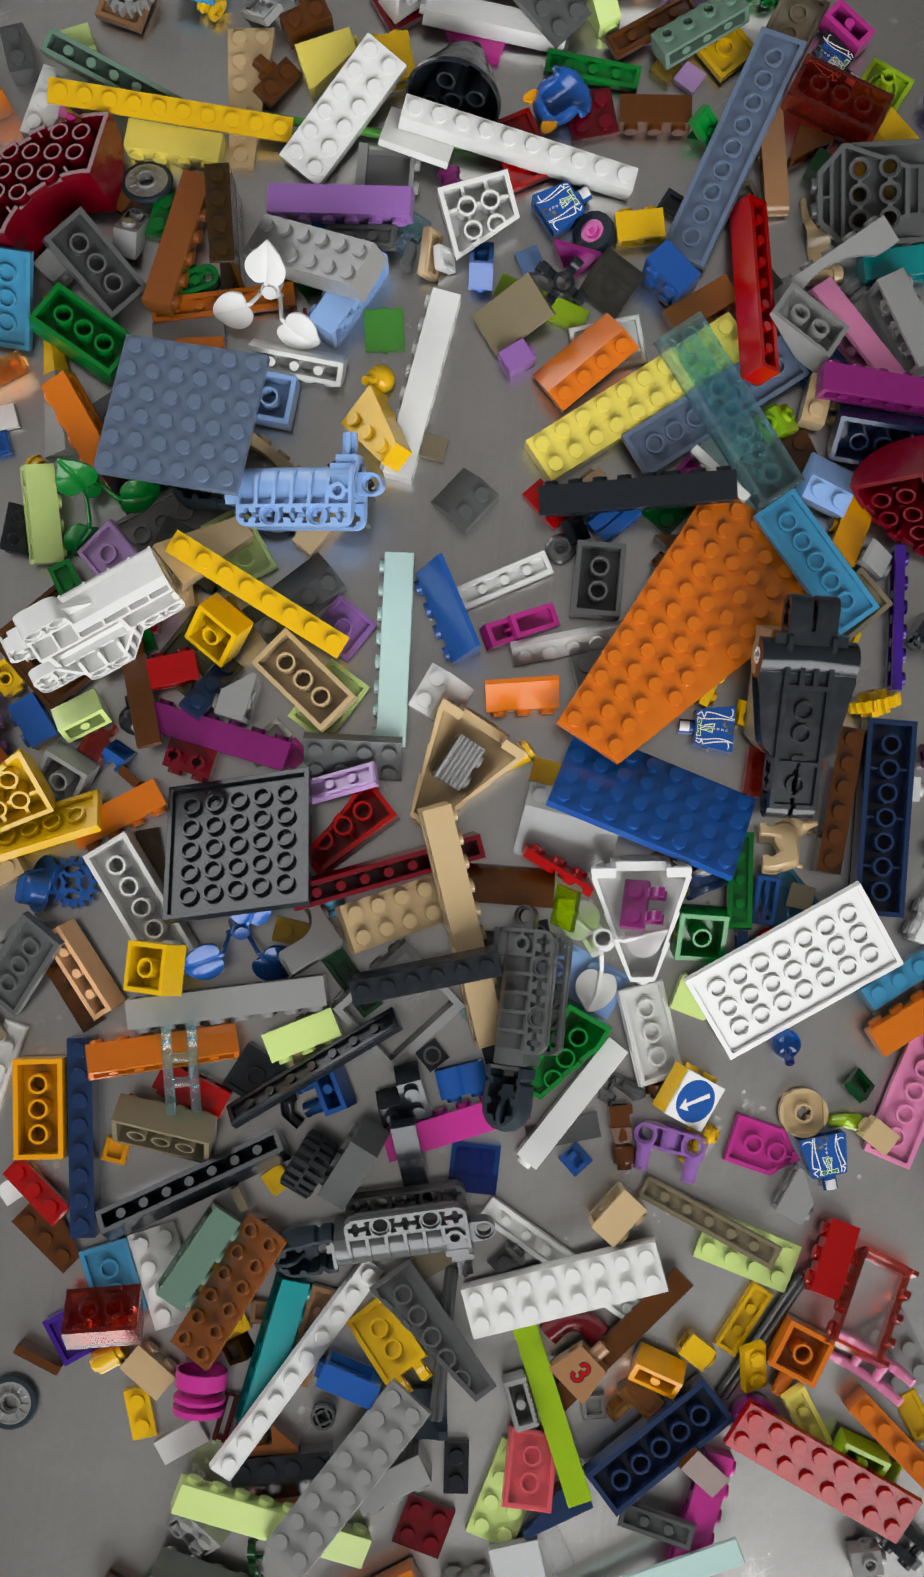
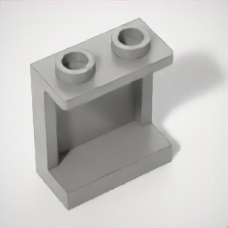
[355,142,421,195]

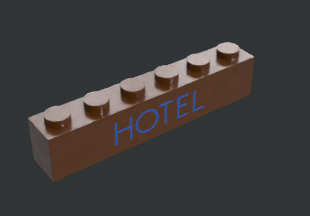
[810,726,865,875]

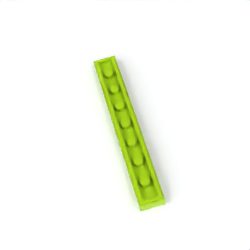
[513,1324,592,1508]

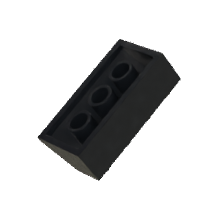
[231,1441,333,1499]

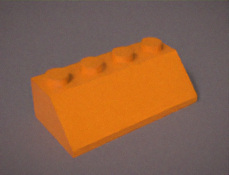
[532,313,639,413]

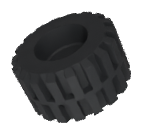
[280,1129,338,1199]

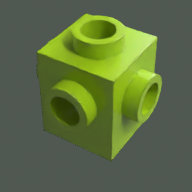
[756,402,799,443]

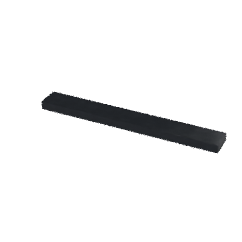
[226,1007,403,1129]

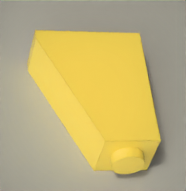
[295,27,359,100]

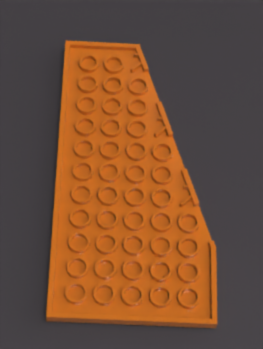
[555,498,808,764]

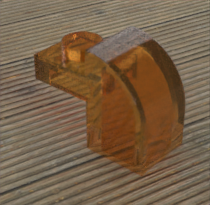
[606,1377,664,1423]

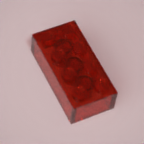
[781,53,895,143]

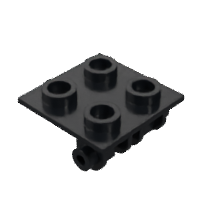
[0,502,29,556]

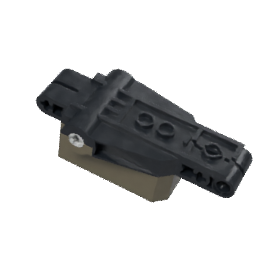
[744,593,861,819]

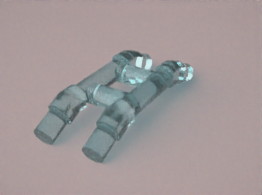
[161,1025,202,1116]

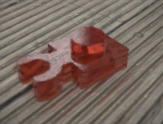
[77,724,118,764]

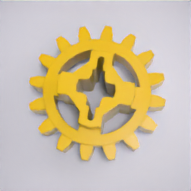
[848,688,902,718]

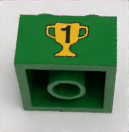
[670,903,730,962]

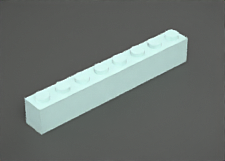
[372,552,415,749]

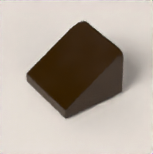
[222,1331,255,1366]

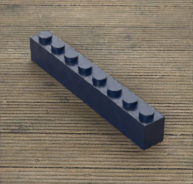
[67,1035,101,1239]

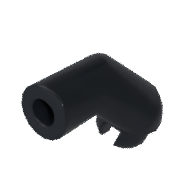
[280,1094,304,1129]

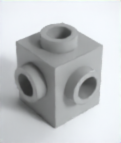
[846,1537,887,1577]

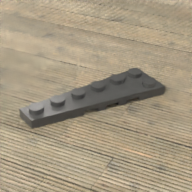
[369,1258,497,1402]

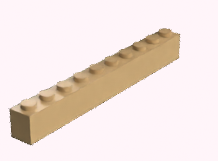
[417,801,500,1049]

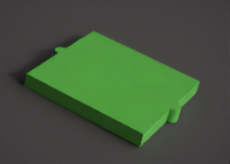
[364,307,405,354]

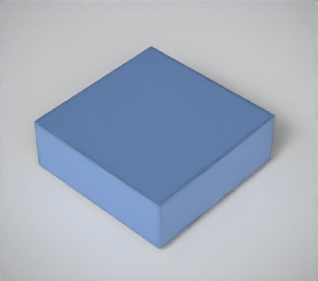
[514,244,543,275]

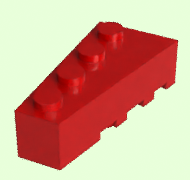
[311,787,400,875]

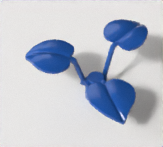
[184,910,289,981]

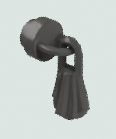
[597,1073,646,1105]

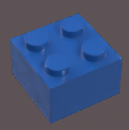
[641,239,701,306]

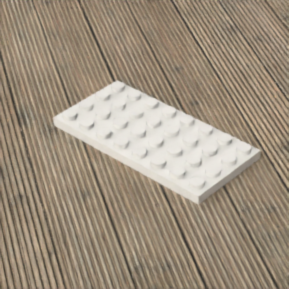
[683,881,904,1060]

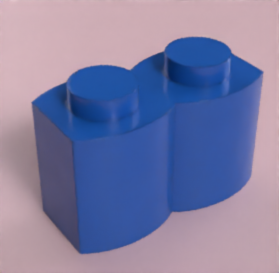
[434,1058,488,1103]

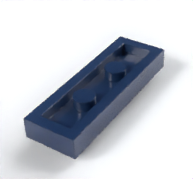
[179,659,244,721]

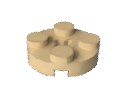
[778,1087,829,1138]

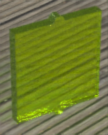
[550,884,582,933]

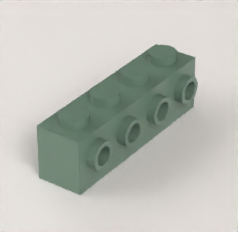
[650,0,749,70]

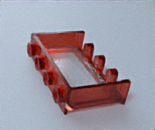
[825,1246,919,1369]

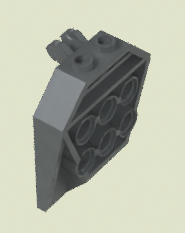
[810,138,924,246]

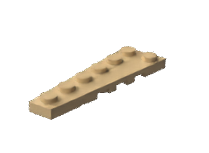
[228,28,276,172]

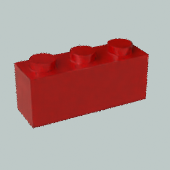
[152,1066,233,1120]
[803,1217,861,1301]

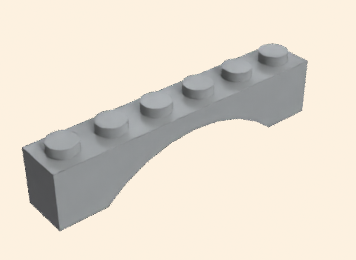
[774,215,899,306]

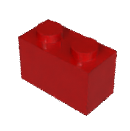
[145,647,203,691]

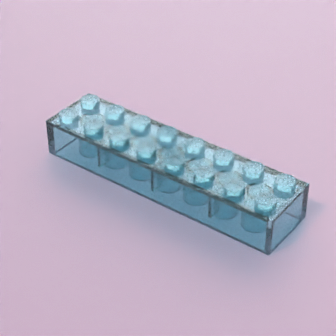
[653,311,805,510]

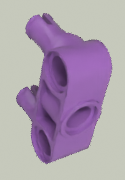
[633,1120,708,1184]

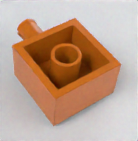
[766,1313,836,1397]

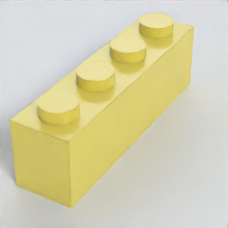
[123,118,226,171]

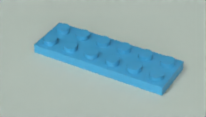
[752,488,880,634]

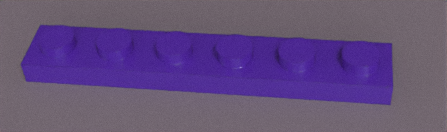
[886,544,909,692]

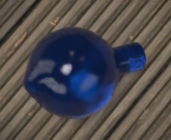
[771,1029,801,1066]

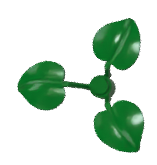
[55,458,161,556]

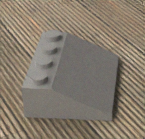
[512,781,619,872]

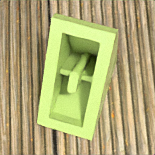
[668,972,706,1021]

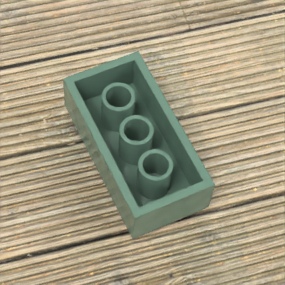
[155,1200,241,1311]

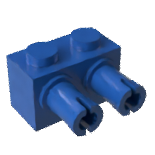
[297,1066,357,1118]

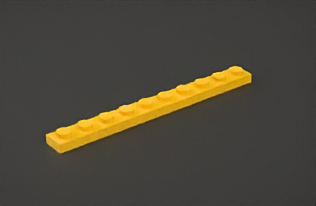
[47,77,294,143]

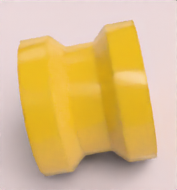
[197,0,227,22]

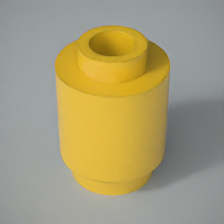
[89,1339,128,1374]

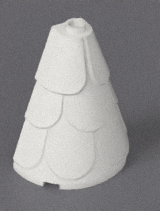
[591,855,692,985]

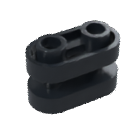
[878,1524,924,1572]

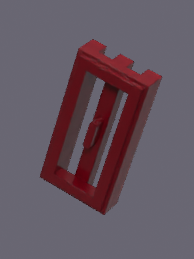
[212,1388,241,1443]

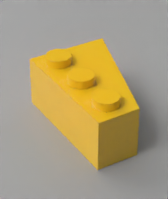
[341,384,412,472]

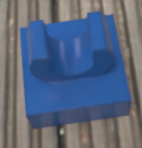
[101,739,136,772]
[558,1142,593,1177]

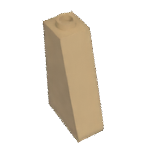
[152,517,254,592]

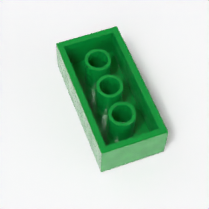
[28,282,133,387]

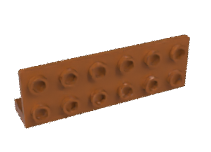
[170,1212,287,1371]

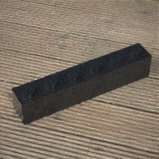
[348,944,502,1006]

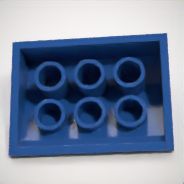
[413,553,481,666]

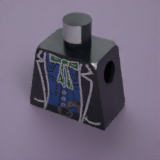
[797,29,859,93]

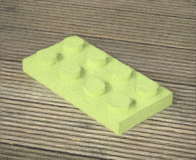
[691,1213,802,1293]
[465,1434,527,1543]

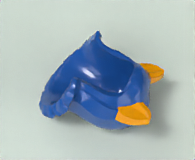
[522,65,592,134]

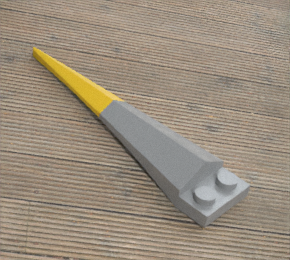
[43,293,99,477]

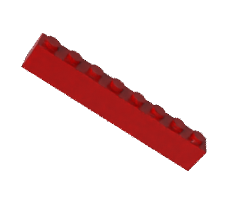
[729,193,780,386]

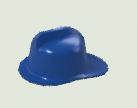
[15,855,55,913]

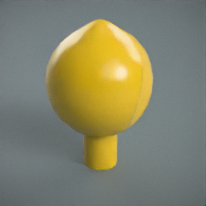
[361,364,395,394]

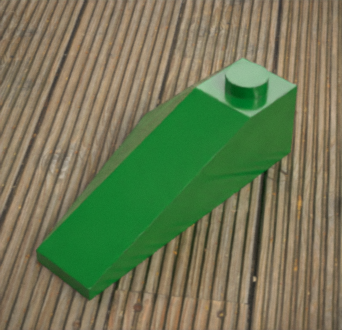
[530,998,612,1100]

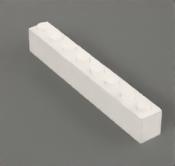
[380,287,461,485]

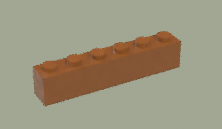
[142,169,207,317]

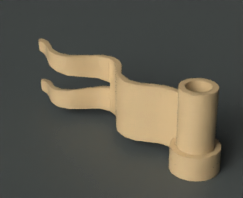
[800,197,844,287]

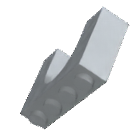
[278,905,343,978]

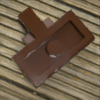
[252,53,303,109]

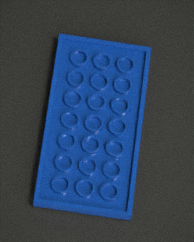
[546,736,757,881]

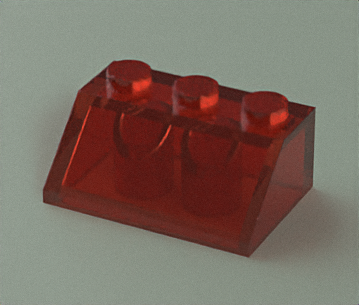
[60,1284,144,1350]

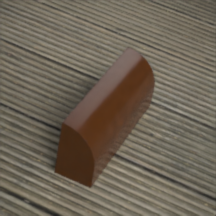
[467,862,555,908]

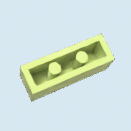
[261,1006,343,1065]

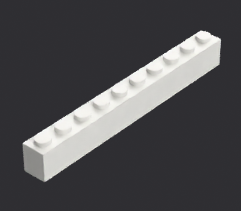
[398,93,639,201]

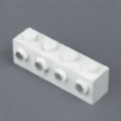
[247,338,348,388]

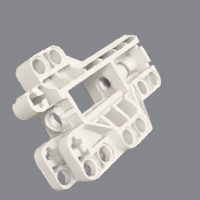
[0,546,185,693]

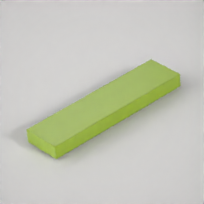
[493,273,590,330]

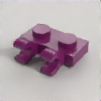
[619,879,667,931]

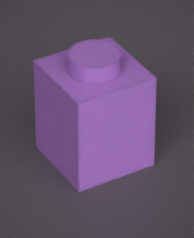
[498,338,537,380]

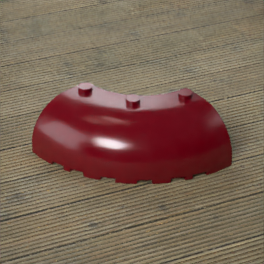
[0,111,124,261]
[850,435,924,556]

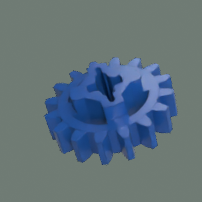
[49,856,100,909]

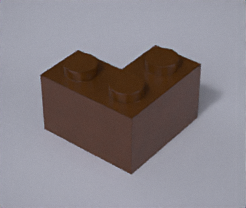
[279,0,334,50]

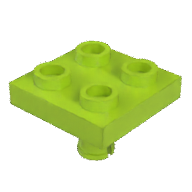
[848,56,915,121]

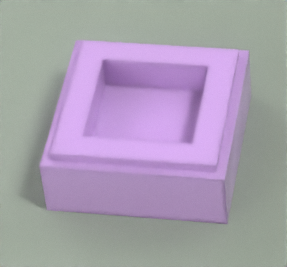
[672,61,707,95]

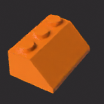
[484,675,560,718]

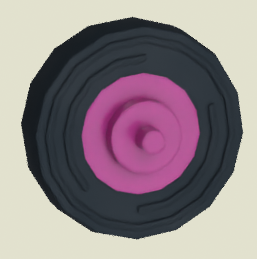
[572,211,616,253]

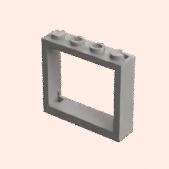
[332,938,465,1073]

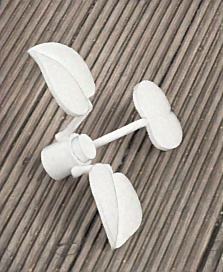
[213,239,321,350]
[559,899,668,1012]

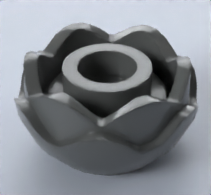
[546,533,575,564]

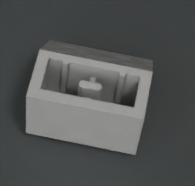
[166,1515,231,1558]

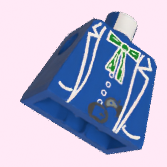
[531,182,592,242]
[678,706,736,754]
[794,1128,847,1190]

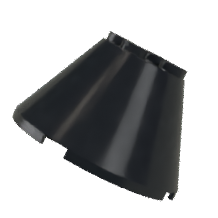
[406,41,501,122]

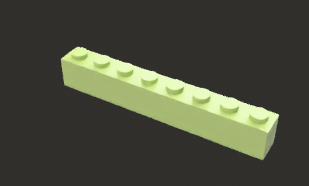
[171,1473,372,1569]

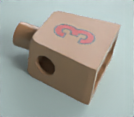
[549,1339,611,1405]

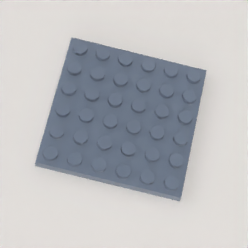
[93,334,270,497]

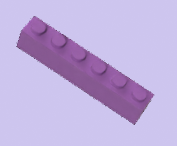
[266,183,415,227]

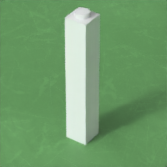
[419,0,566,52]
[515,1036,629,1170]

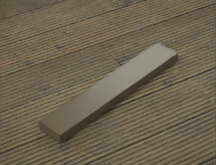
[637,1173,783,1270]

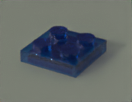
[448,1140,501,1196]

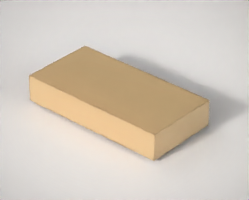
[417,226,444,282]

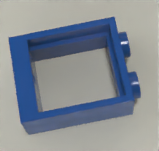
[314,1348,382,1410]

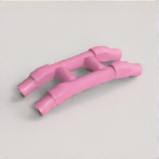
[829,1327,916,1407]

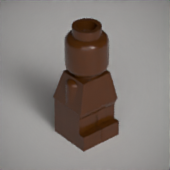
[607,1102,635,1170]

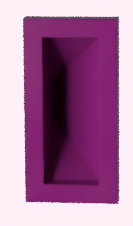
[553,239,602,278]

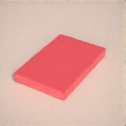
[501,1426,556,1513]

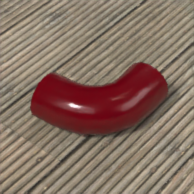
[539,1311,609,1344]

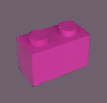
[818,0,875,58]

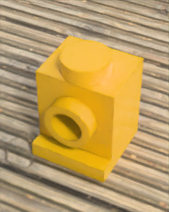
[0,658,27,698]

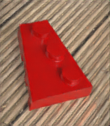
[521,843,594,897]

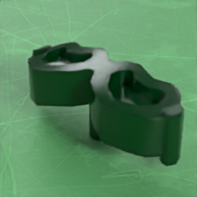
[247,1538,264,1577]

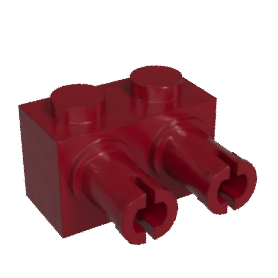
[162,737,221,782]

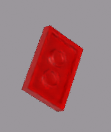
[497,107,551,193]

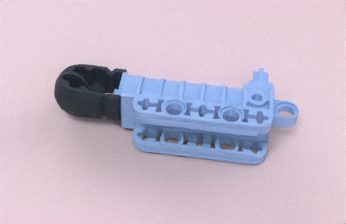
[172,432,386,531]

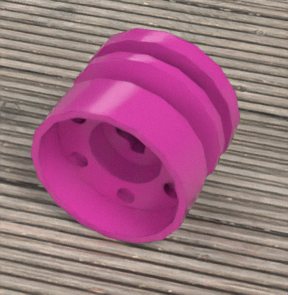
[172,1361,228,1421]

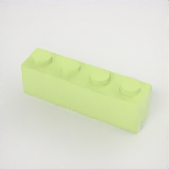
[20,463,67,565]

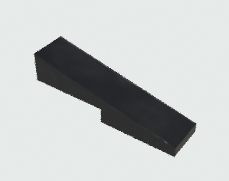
[390,1117,432,1202]

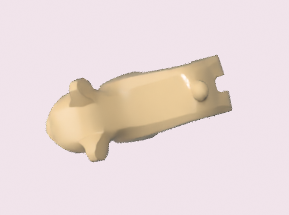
[757,816,818,875]

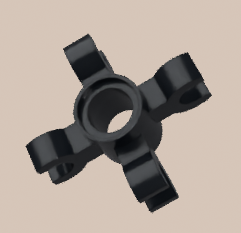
[534,256,588,307]

